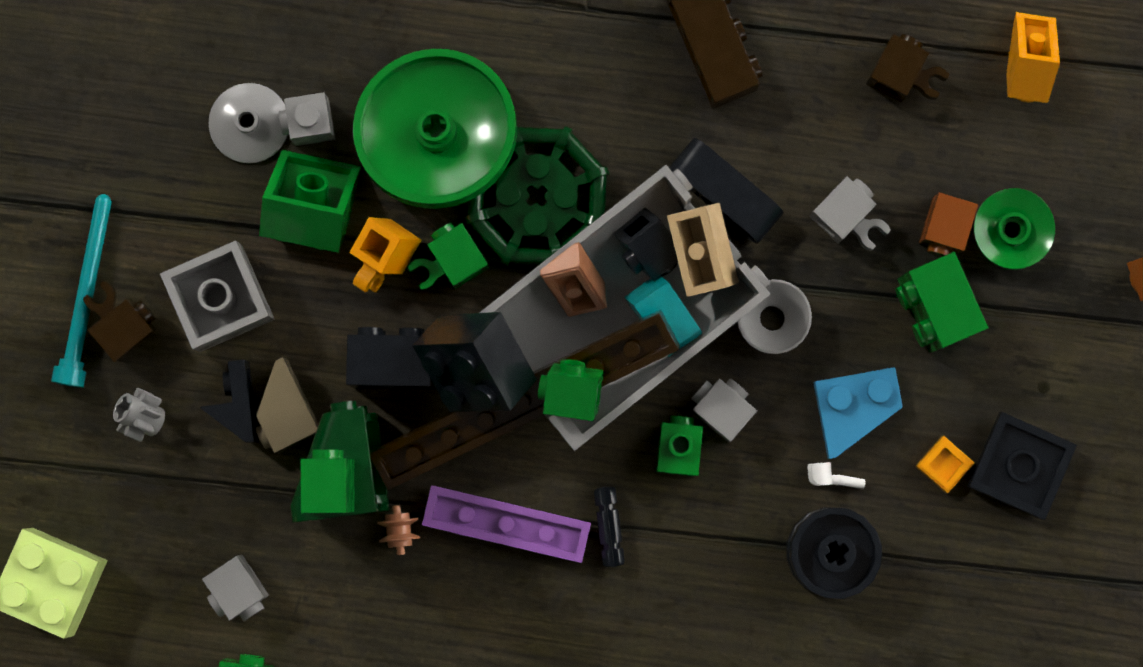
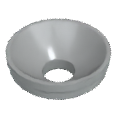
[737,279,812,354]

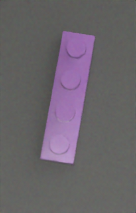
[422,485,591,563]

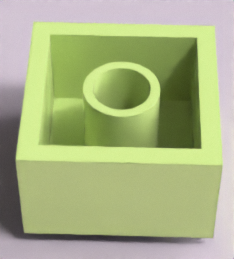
[0,528,108,639]

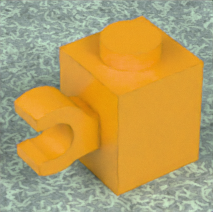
[349,217,421,292]

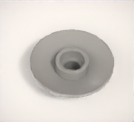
[209,83,288,164]

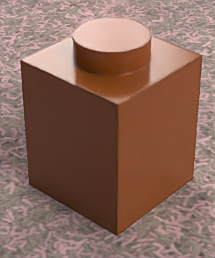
[919,192,978,257]

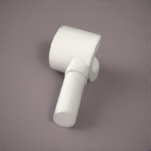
[808,462,865,489]

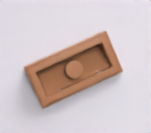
[540,242,607,317]

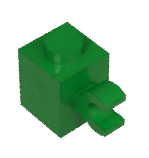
[408,223,489,291]

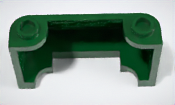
[290,401,390,523]

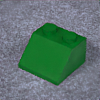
[259,150,361,253]

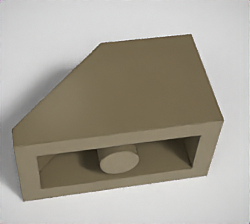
[255,357,319,454]

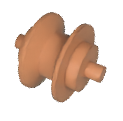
[377,505,420,555]

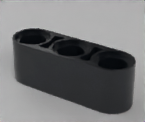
[669,138,784,244]

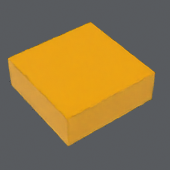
[915,436,975,493]

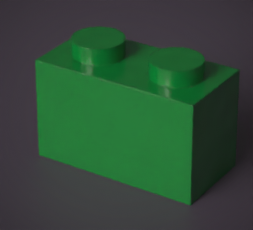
[301,450,355,513]

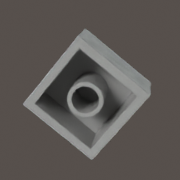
[160,241,275,352]

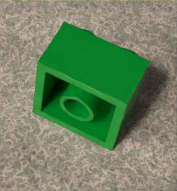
[895,252,989,353]

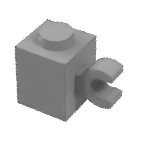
[809,176,891,251]

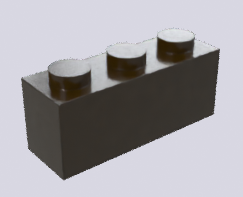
[666,0,763,109]

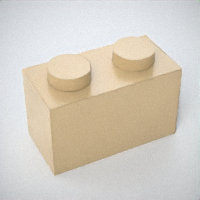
[667,203,739,297]

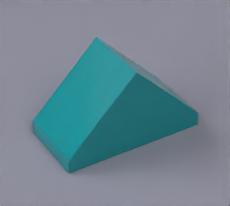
[624,276,702,357]

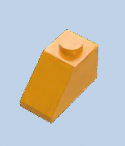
[1006,12,1060,103]

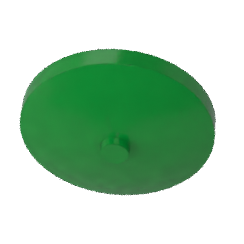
[353,49,517,209]

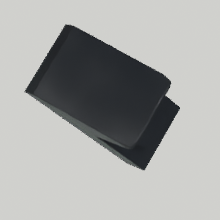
[200,360,259,443]

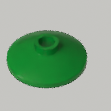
[973,188,1055,269]

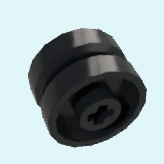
[786,507,882,599]

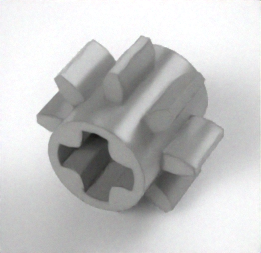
[113,388,165,442]

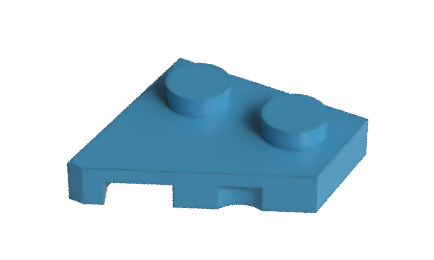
[813,367,903,459]

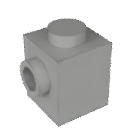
[279,92,336,146]
[691,379,758,443]
[202,555,269,622]

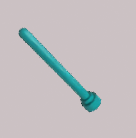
[51,194,112,388]

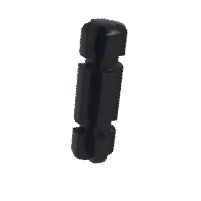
[594,486,625,567]

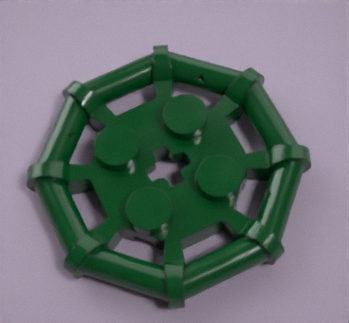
[464,126,610,267]

